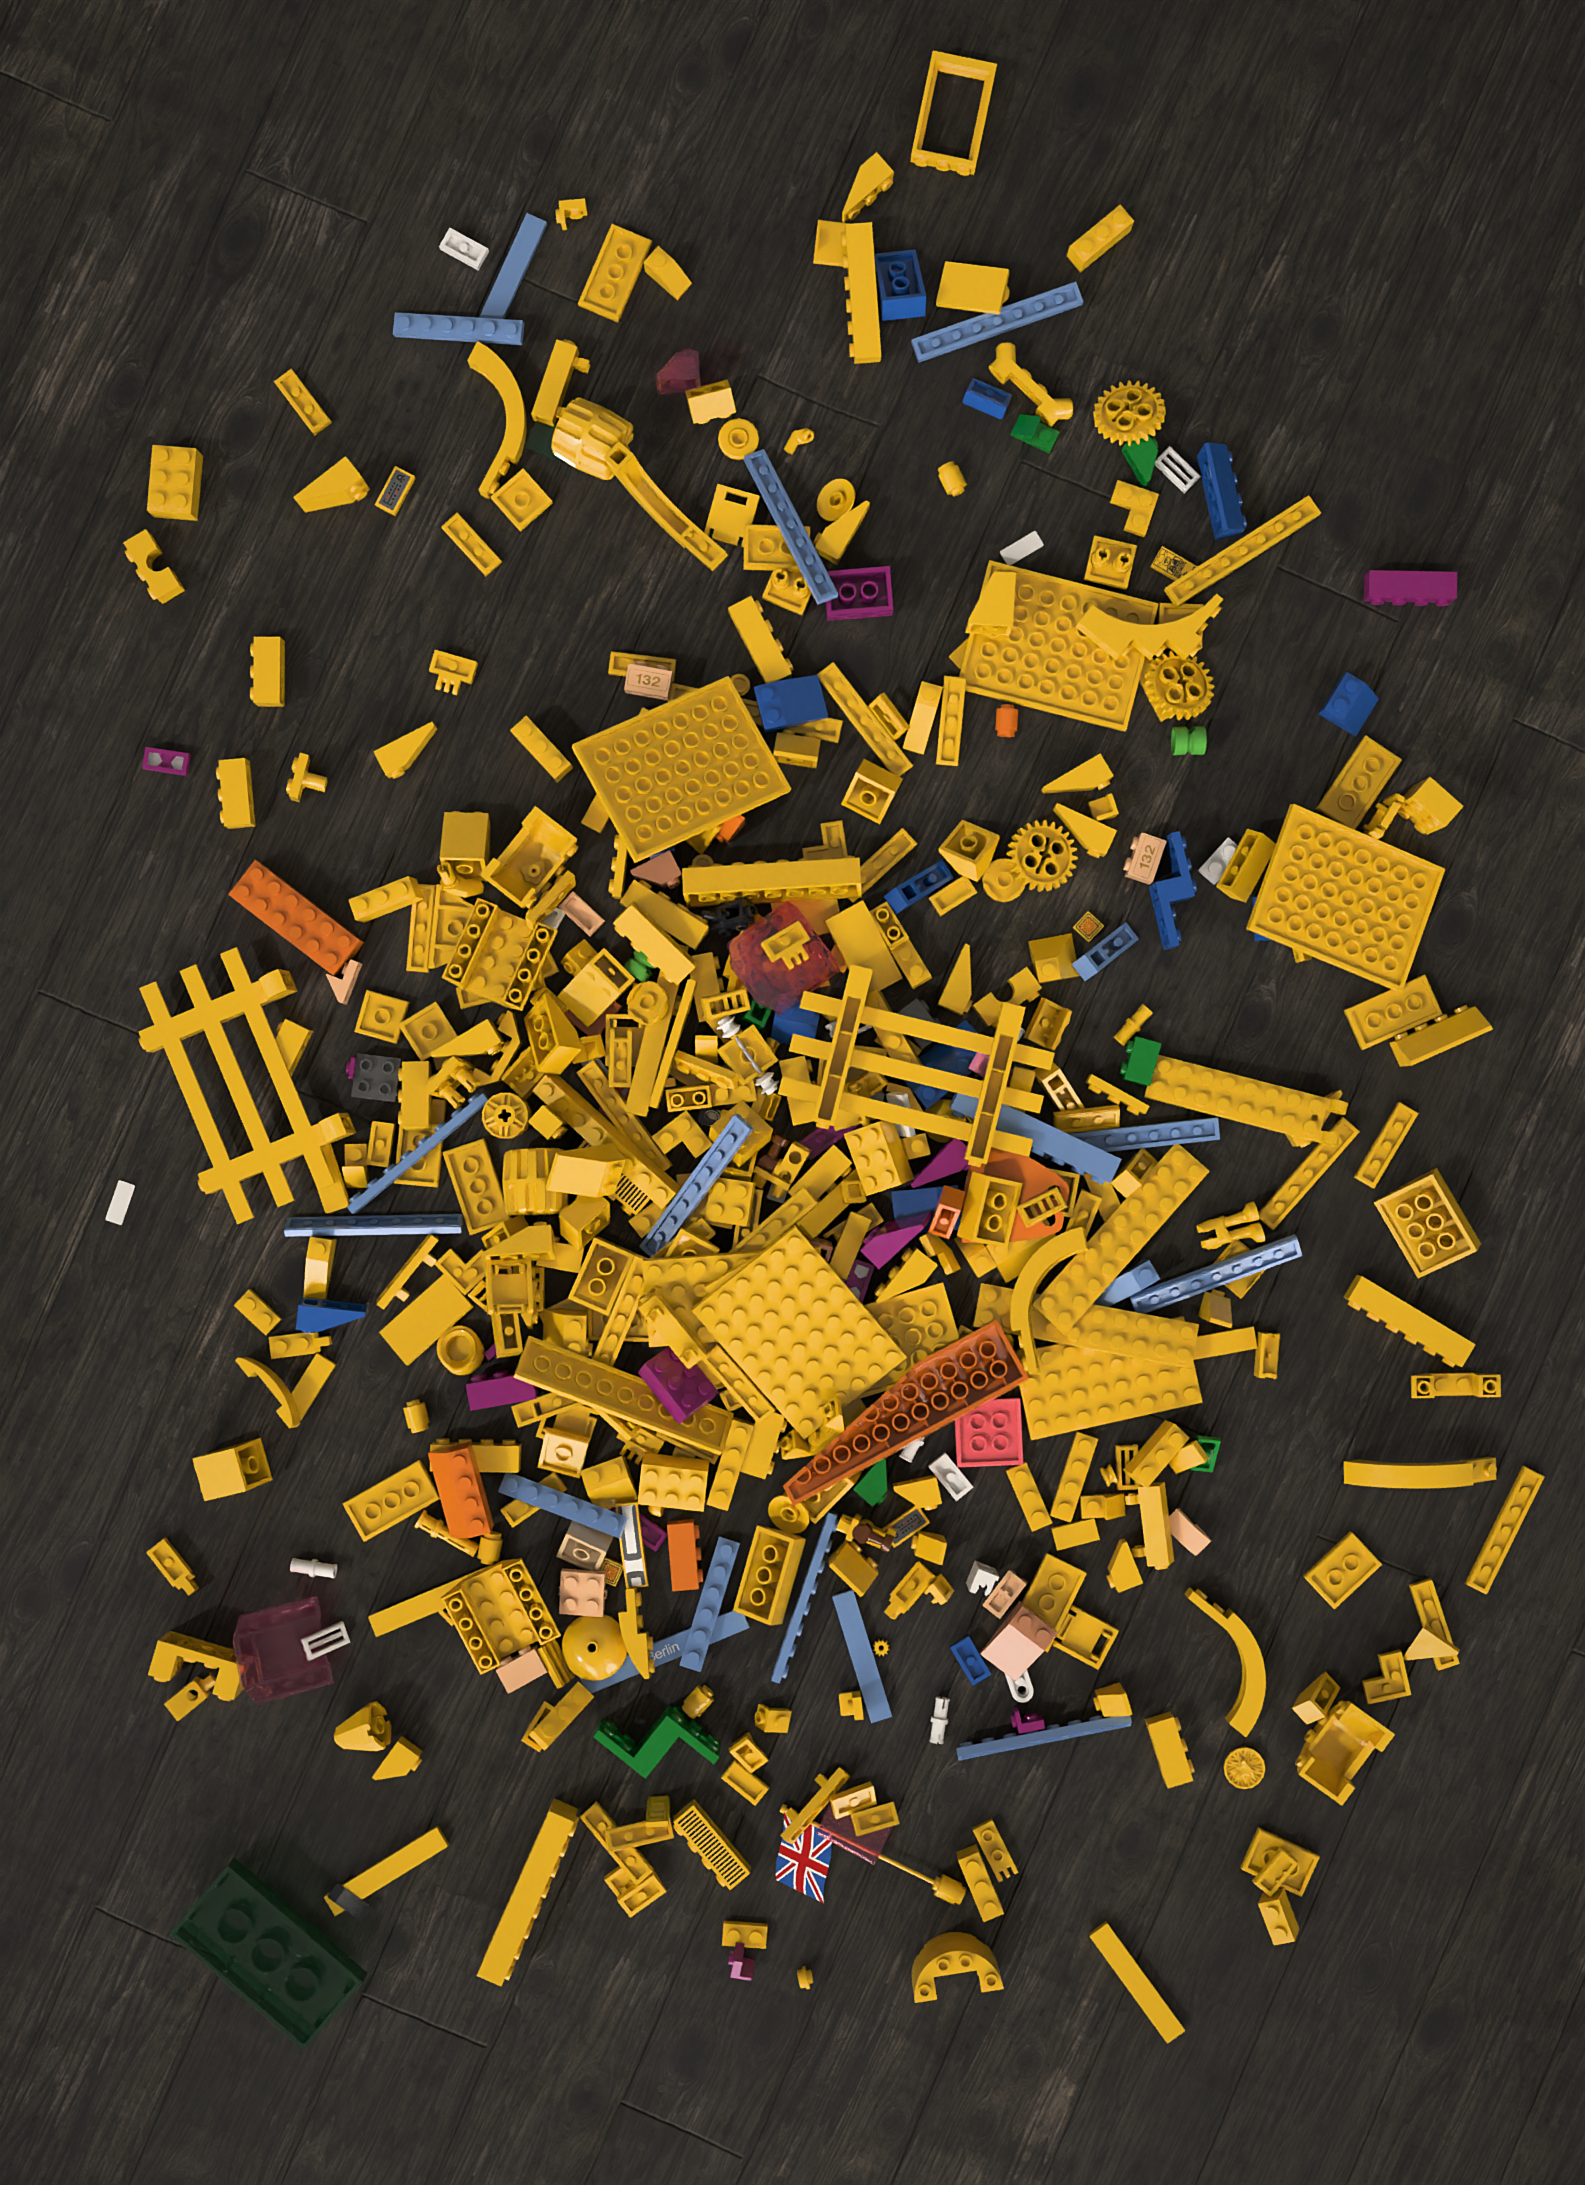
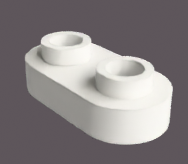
[1005,1670,1034,1702]

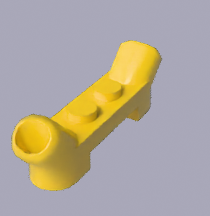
[989,342,1073,427]

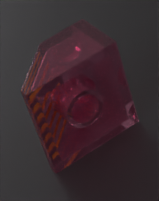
[655,349,701,394]

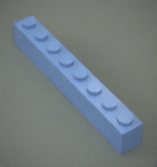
[948,1093,1122,1185]

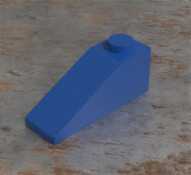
[884,860,954,915]
[296,1297,367,1333]

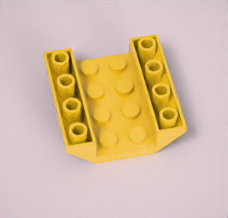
[442,898,558,1011]
[441,1558,561,1675]

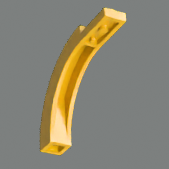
[467,341,527,499]
[603,441,728,571]
[1010,1227,1089,1375]
[1344,1457,1497,1488]
[1184,1587,1266,1737]

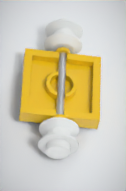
[716,1015,780,1095]

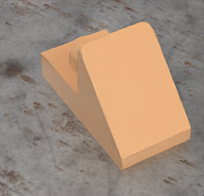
[326,959,362,1005]

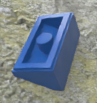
[963,378,1012,419]

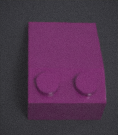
[909,1138,971,1188]
[860,1211,934,1269]

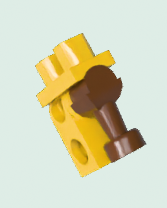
[752,1132,812,1199]
[836,1514,898,1553]

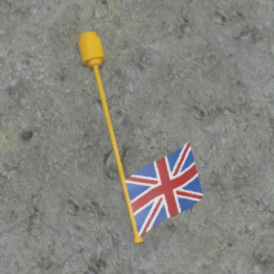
[776,1804,966,1905]

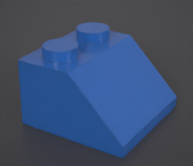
[1318,672,1379,737]
[771,996,820,1044]

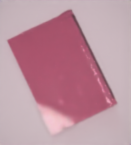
[816,1792,893,1865]

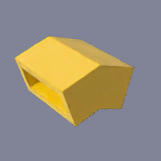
[751,1087,782,1122]

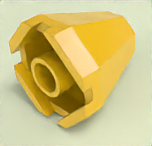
[334,1701,391,1751]

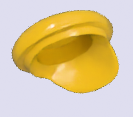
[437,1325,485,1375]

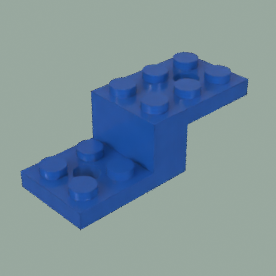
[1149,831,1197,950]

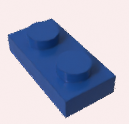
[950,1635,991,1686]

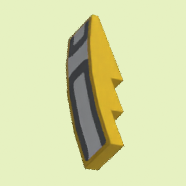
[615,1501,648,1589]

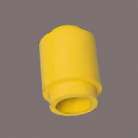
[938,461,967,497]
[403,1399,430,1433]
[477,1531,503,1565]
[682,1685,714,1719]

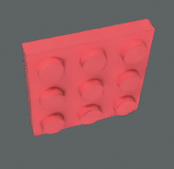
[955,1397,1023,1467]

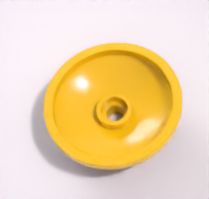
[562,1614,627,1681]

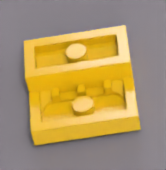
[604,1851,666,1918]

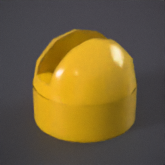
[648,1506,665,1517]

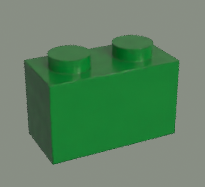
[1119,1037,1161,1086]

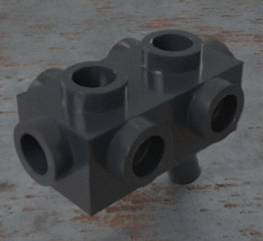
[701,897,757,937]

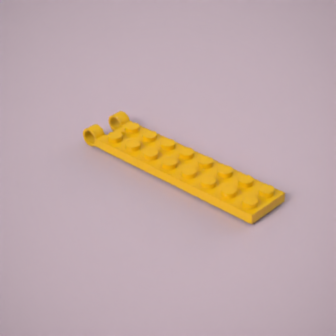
[1144,1055,1348,1147]

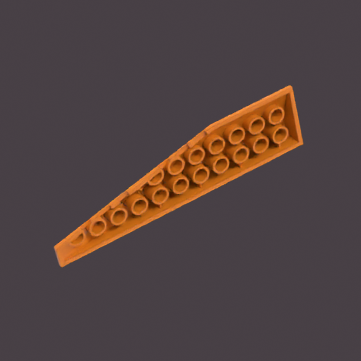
[783,1319,1029,1506]

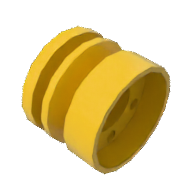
[482,1093,532,1139]

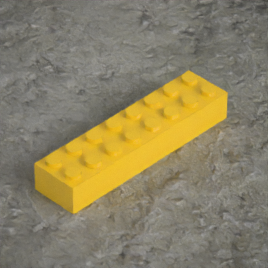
[682,856,862,908]
[477,1798,579,1986]

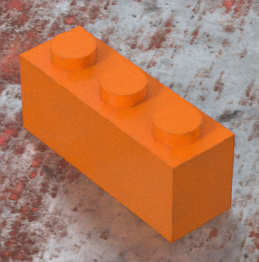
[667,1519,703,1591]

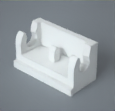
[966,1560,999,1596]

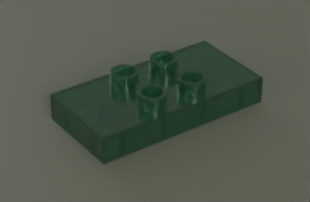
[169,1858,367,2050]

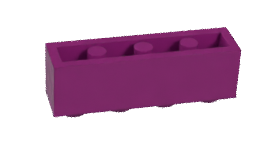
[1364,570,1457,606]

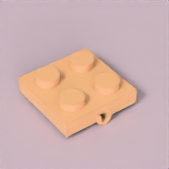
[558,1568,608,1617]

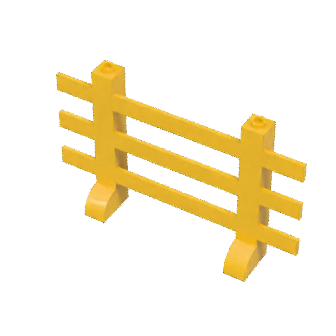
[139,947,356,1224]
[778,964,1055,1168]

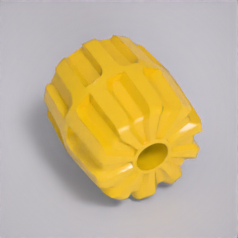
[551,398,634,480]
[502,1148,569,1216]

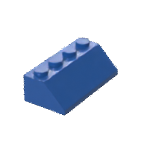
[1197,443,1247,541]
[901,1020,979,1109]

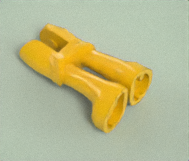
[1196,1201,1265,1250]

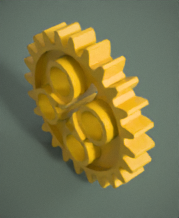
[1093,380,1165,446]
[1144,651,1215,720]
[1007,820,1078,892]

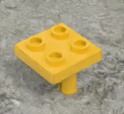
[1084,536,1137,590]
[762,569,812,615]
[286,753,328,802]
[424,1056,480,1109]

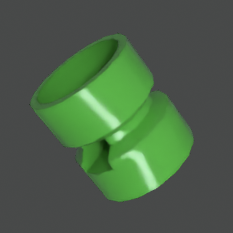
[1171,726,1207,755]
[623,950,658,983]

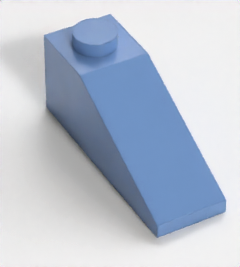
[1072,922,1139,981]
[1095,1259,1160,1307]

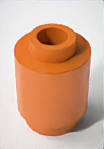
[995,704,1018,737]

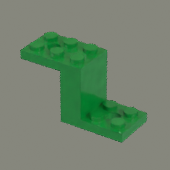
[593,1705,721,1779]

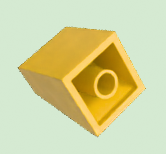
[965,569,1016,635]
[440,811,491,881]
[193,1438,273,1501]

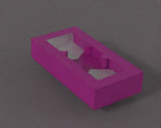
[142,747,191,776]
[845,1259,875,1302]

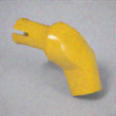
[437,862,484,898]

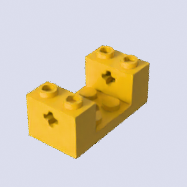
[148,1631,254,1701]

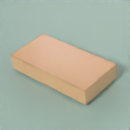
[558,891,605,937]

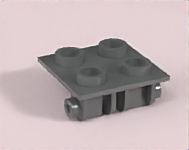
[351,1053,401,1102]

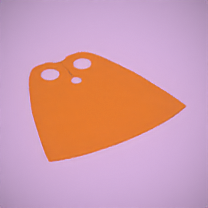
[961,1147,1069,1243]

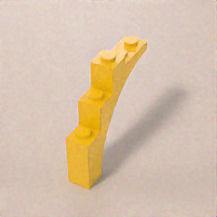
[1076,594,1223,660]

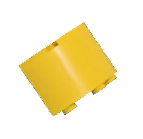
[480,806,578,909]
[1295,1700,1395,1805]
[912,1932,1004,2003]

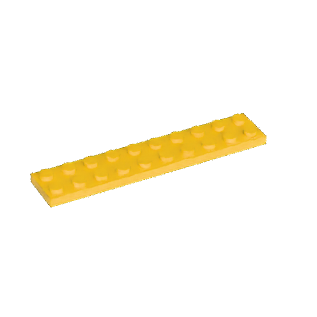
[1032,1144,1210,1335]
[973,1283,1199,1368]
[513,1336,734,1455]

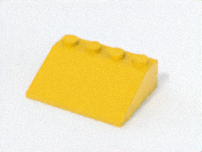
[1374,1168,1481,1278]

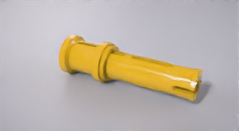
[414,1510,479,1557]

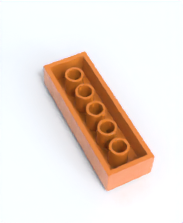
[228,860,365,977]

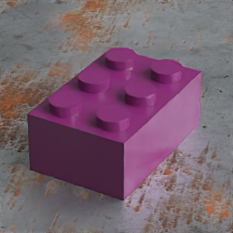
[825,566,893,621]
[638,1347,719,1425]
[466,1369,541,1411]

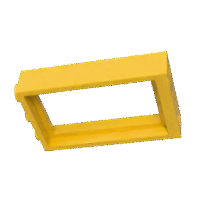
[910,51,997,176]

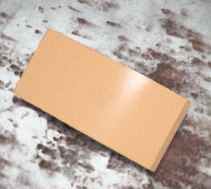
[1169,1508,1212,1556]

